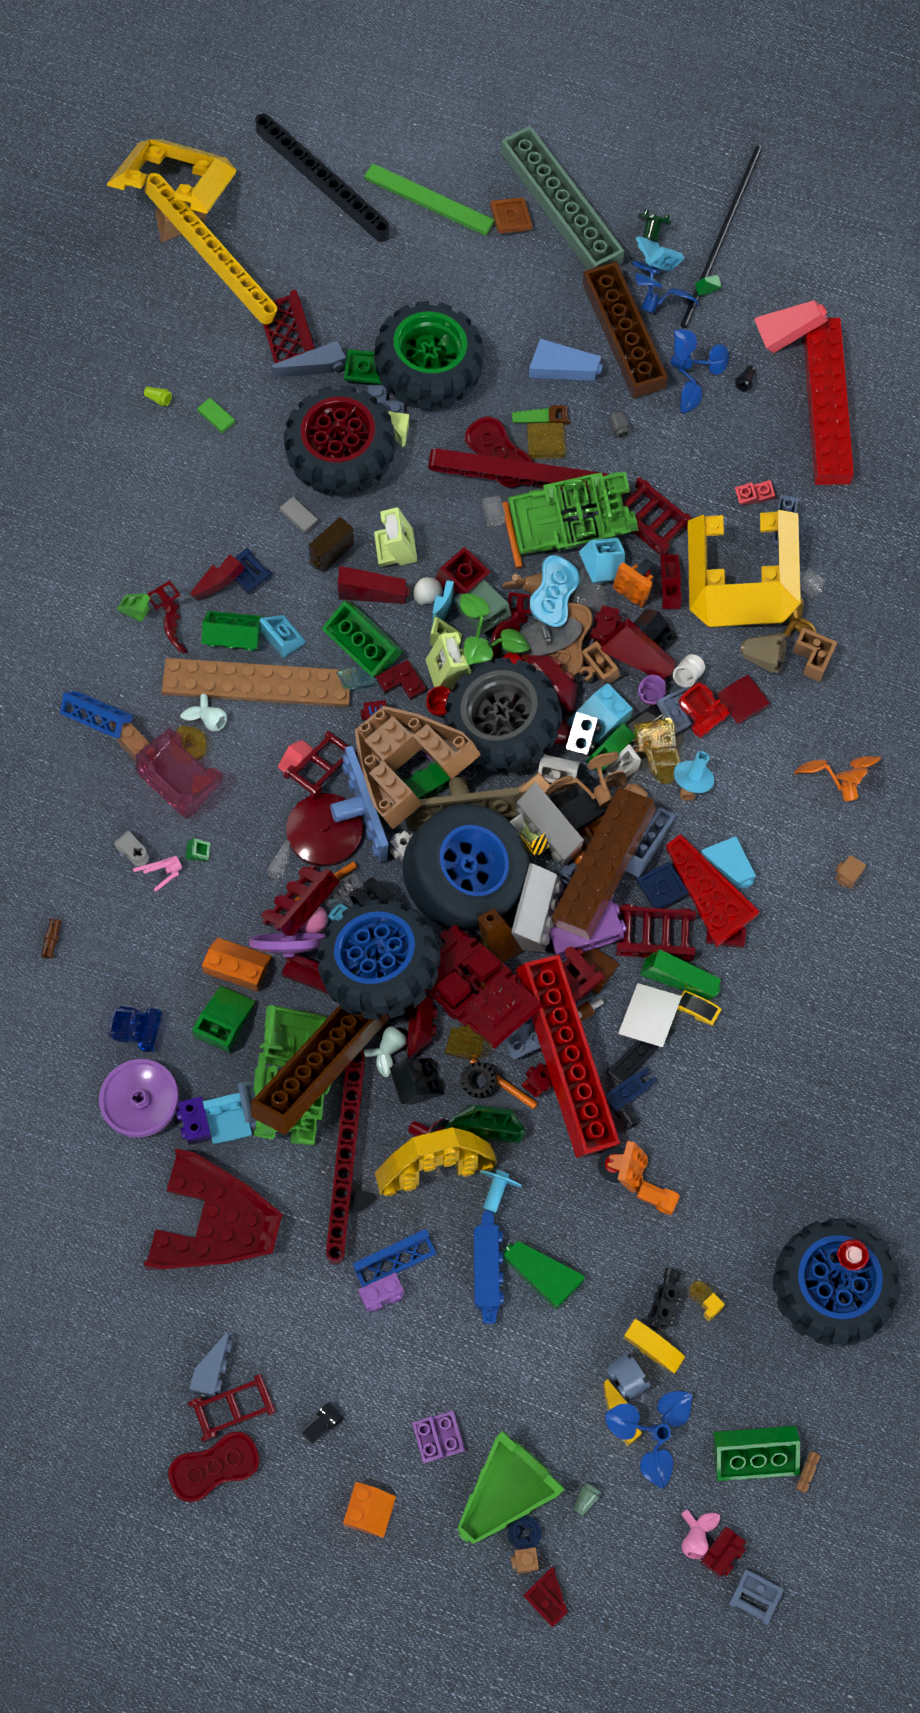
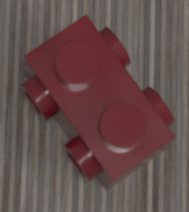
[590,605,622,646]

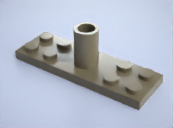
[406,777,520,831]

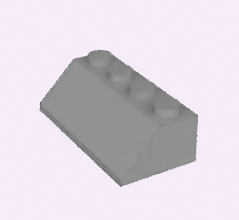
[516,782,584,866]
[511,863,563,952]

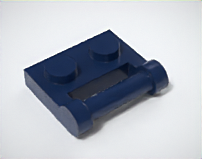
[234,548,273,594]

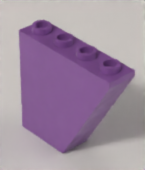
[549,894,626,960]

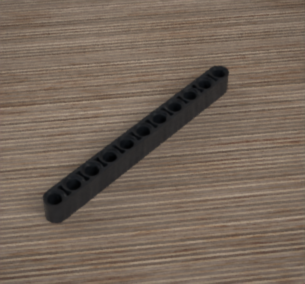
[255,113,390,242]

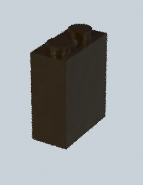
[309,517,354,573]

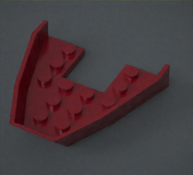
[143,1148,283,1270]

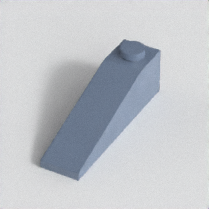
[271,341,346,377]
[625,807,676,878]

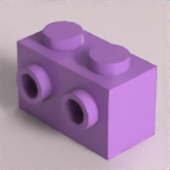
[358,1273,404,1313]

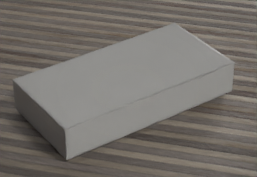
[280,497,318,533]

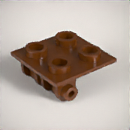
[568,948,619,994]

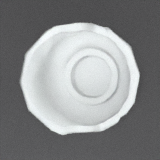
[413,577,443,605]

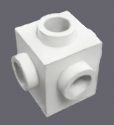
[390,831,412,861]

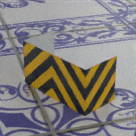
[510,813,549,857]

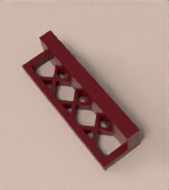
[281,954,328,994]

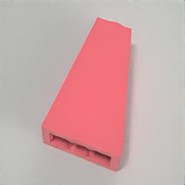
[754,300,828,353]

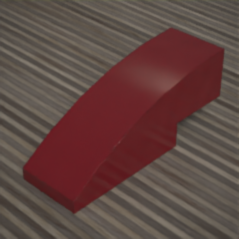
[190,554,245,601]
[660,554,682,609]

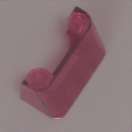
[135,727,223,819]

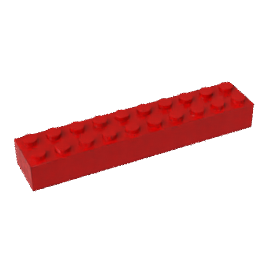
[803,317,854,485]
[516,955,620,1158]

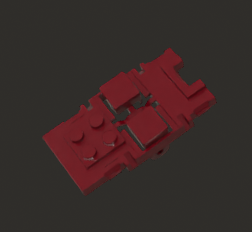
[425,925,542,1049]

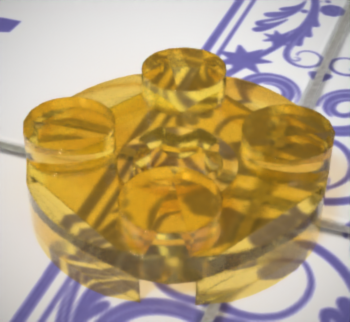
[168,726,207,764]

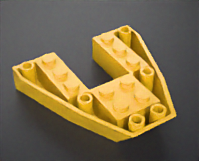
[374,1127,497,1197]

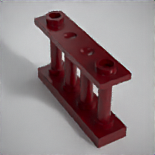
[623,477,692,555]
[616,904,697,961]

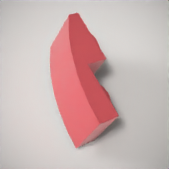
[735,480,776,505]

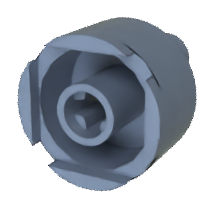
[606,1351,651,1400]

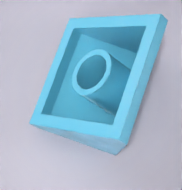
[260,615,306,658]

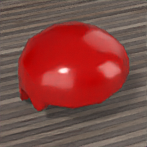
[426,686,452,717]
[837,1239,869,1271]

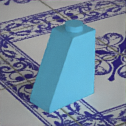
[700,836,756,889]

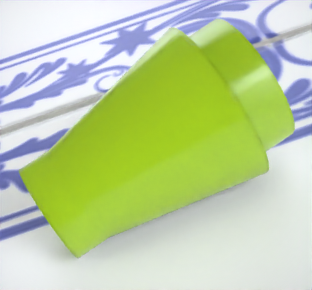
[144,386,172,406]

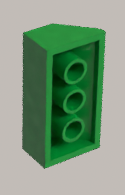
[321,601,403,678]
[713,1426,800,1481]

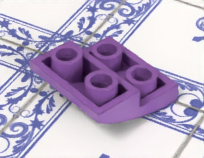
[412,1411,466,1463]

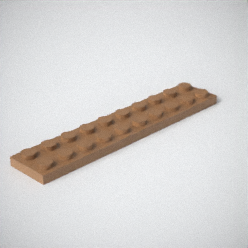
[162,658,352,707]

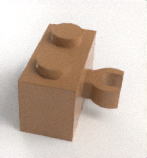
[579,641,620,686]

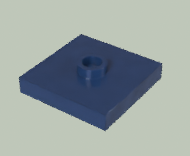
[636,862,689,909]

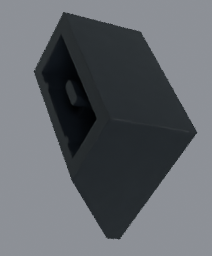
[634,609,678,652]
[390,1058,444,1104]

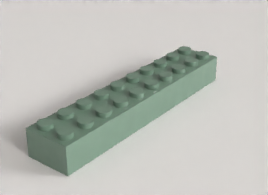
[501,125,624,270]

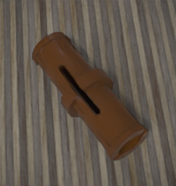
[40,918,62,959]

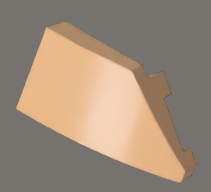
[519,772,550,797]

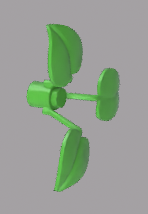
[460,594,530,665]

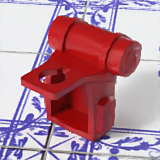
[678,682,729,738]

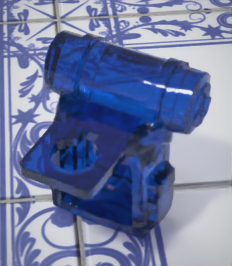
[108,1006,162,1052]

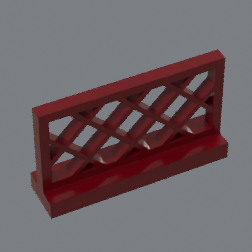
[263,289,315,364]

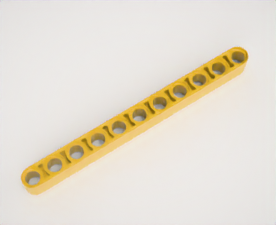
[144,173,277,324]

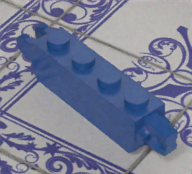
[473,1210,503,1325]

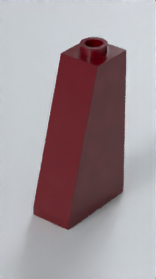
[338,566,410,604]
[600,618,675,679]

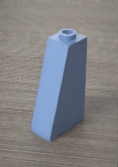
[529,339,603,381]

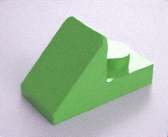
[117,593,150,621]

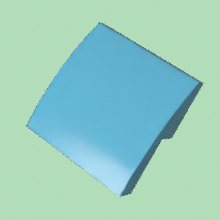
[432,580,454,626]

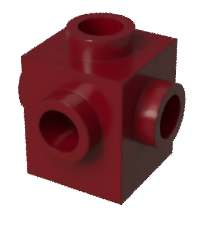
[521,1062,553,1097]

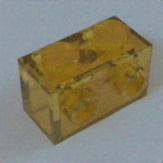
[633,718,676,752]

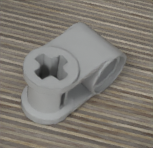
[113,830,149,867]

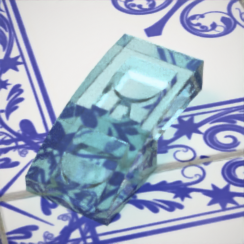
[337,667,376,689]

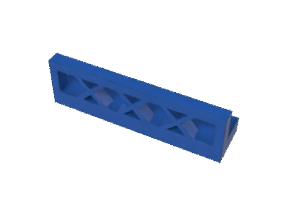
[60,691,133,738]
[353,1229,437,1288]

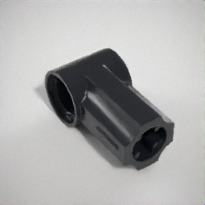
[301,1402,344,1444]

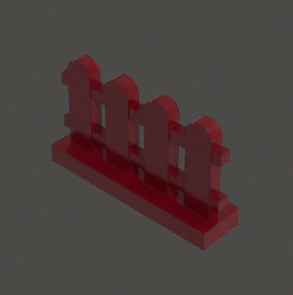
[261,865,340,936]
[562,947,605,1004]

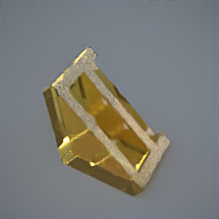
[645,748,681,784]
[445,1025,484,1060]

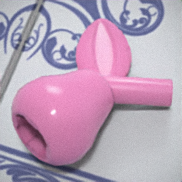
[681,1510,720,1559]

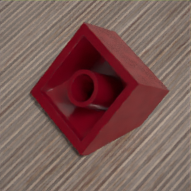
[435,547,491,594]

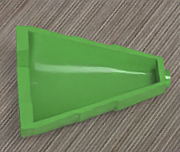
[457,1431,564,1544]

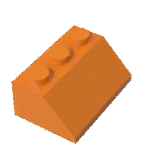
[202,937,272,992]

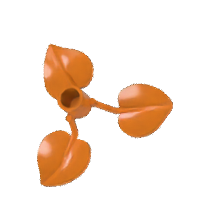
[794,756,881,801]

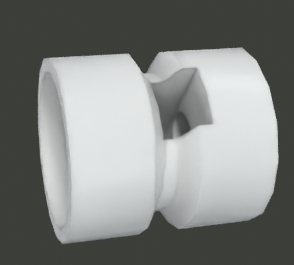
[673,654,705,688]

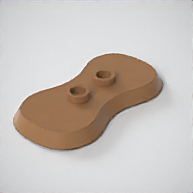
[545,603,593,675]

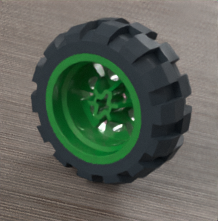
[374,301,484,410]

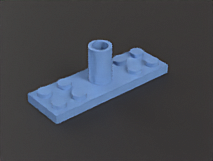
[330,746,389,863]

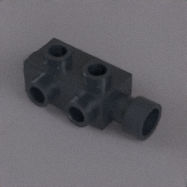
[647,1268,681,1330]

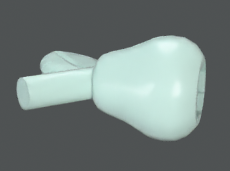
[180,694,227,732]
[363,1026,407,1078]

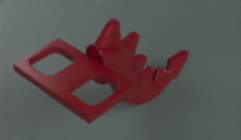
[147,580,187,654]
[491,592,532,659]

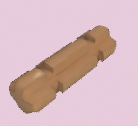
[796,1451,820,1493]

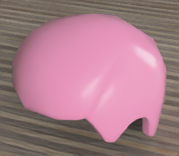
[300,906,329,933]

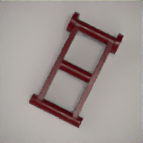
[283,731,358,799]
[187,1374,276,1443]

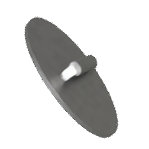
[518,617,582,656]

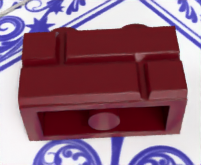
[700,1526,746,1578]

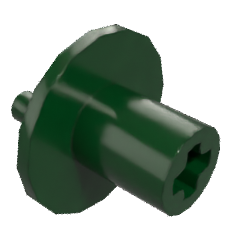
[638,209,672,242]

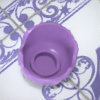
[638,674,666,705]

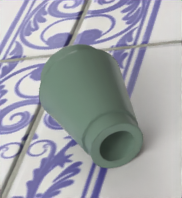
[573,1483,601,1516]

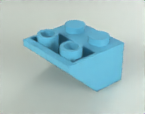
[579,538,625,583]

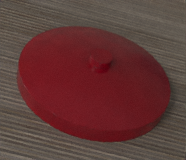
[286,793,363,867]

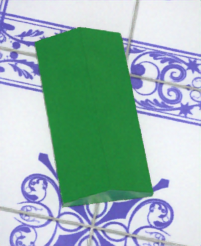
[344,349,412,384]

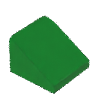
[185,838,211,861]

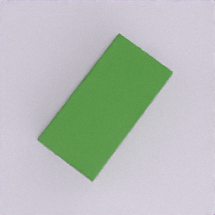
[197,398,235,434]

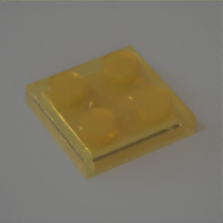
[527,423,565,459]

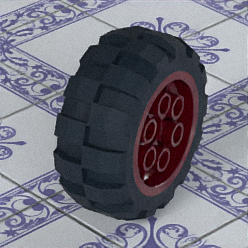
[284,385,396,496]

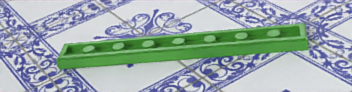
[364,163,494,236]

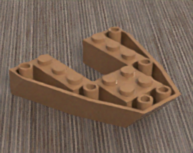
[355,706,481,829]

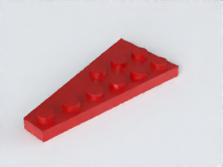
[666,834,760,948]

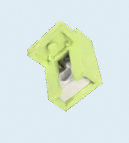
[374,507,417,567]
[425,632,472,690]

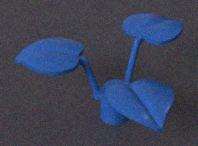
[632,261,699,313]
[671,329,729,413]
[605,1391,693,1489]

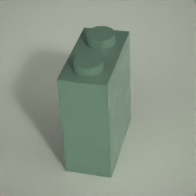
[453,579,511,635]

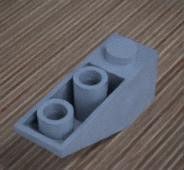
[190,1333,233,1397]

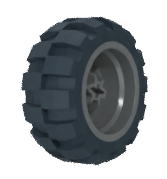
[444,658,562,773]

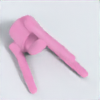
[133,856,182,892]

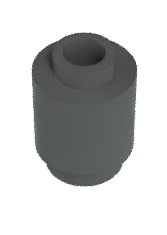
[608,411,631,439]

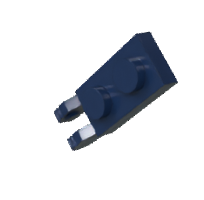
[605,1067,658,1114]

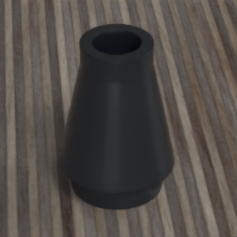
[735,365,756,392]

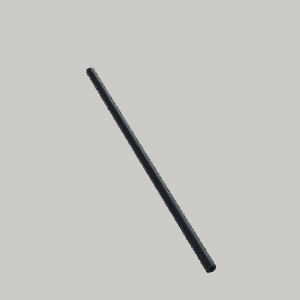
[680,146,762,328]

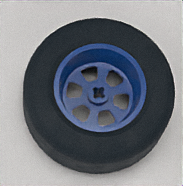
[402,804,529,930]

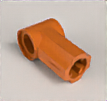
[637,1181,680,1215]

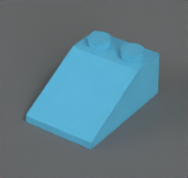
[567,683,633,747]

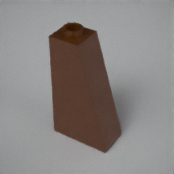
[477,908,525,963]

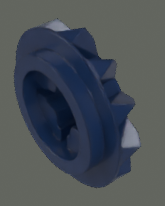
[508,1516,541,1550]

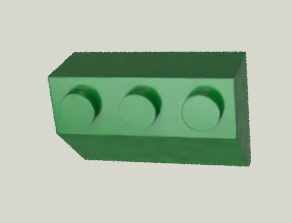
[201,610,263,650]

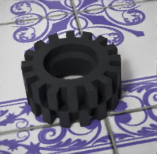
[460,1062,497,1098]

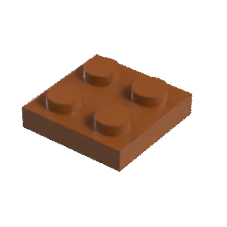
[490,197,533,234]

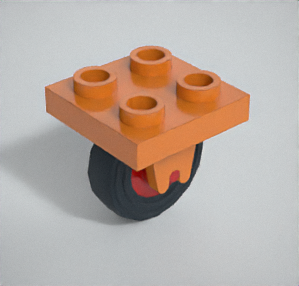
[612,559,655,608]
[598,1141,648,1193]

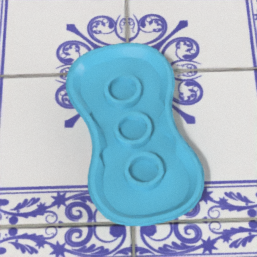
[530,555,580,627]

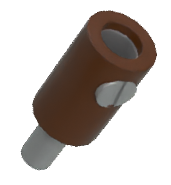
[577,998,604,1022]

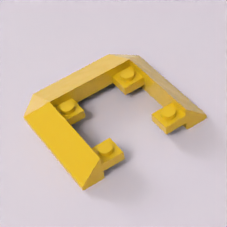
[107,139,236,214]
[688,510,801,627]

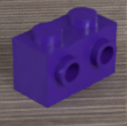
[176,1096,212,1145]

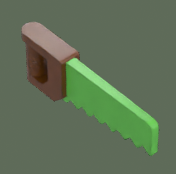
[512,405,570,425]

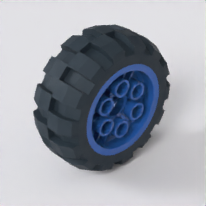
[317,899,441,1020]
[773,1218,901,1347]

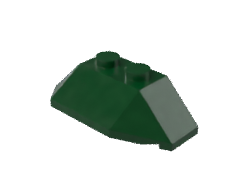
[444,1105,526,1143]

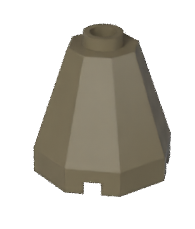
[740,633,786,673]

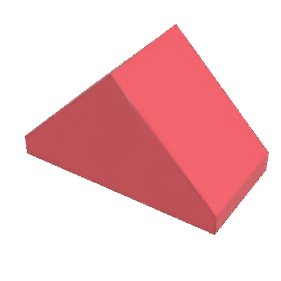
[278,740,314,773]

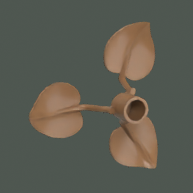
[545,751,626,808]

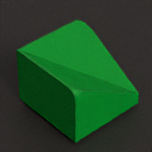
[695,275,722,296]

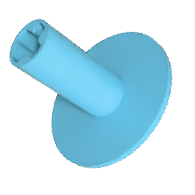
[674,751,714,793]
[480,1170,522,1213]

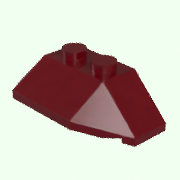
[520,655,577,713]
[407,991,437,1058]

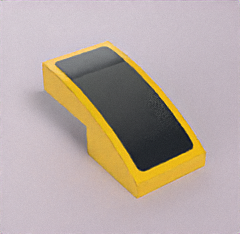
[677,990,722,1026]

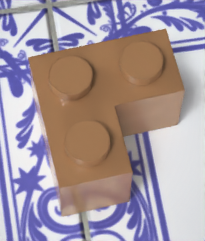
[793,627,837,682]

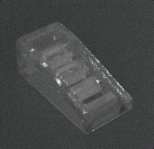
[267,840,291,884]
[324,873,363,909]

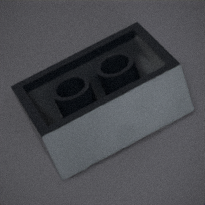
[550,775,608,832]

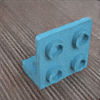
[636,236,685,272]
[203,1093,252,1145]

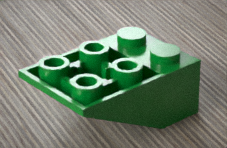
[192,986,256,1053]

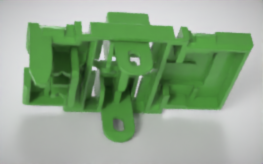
[508,471,638,556]
[253,1005,331,1146]

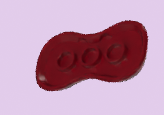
[465,416,532,487]
[168,1432,260,1502]

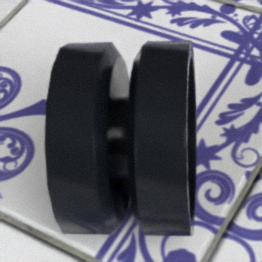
[349,877,393,909]

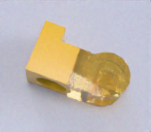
[688,1281,725,1322]

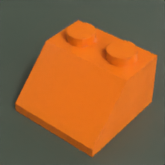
[343,1482,396,1538]

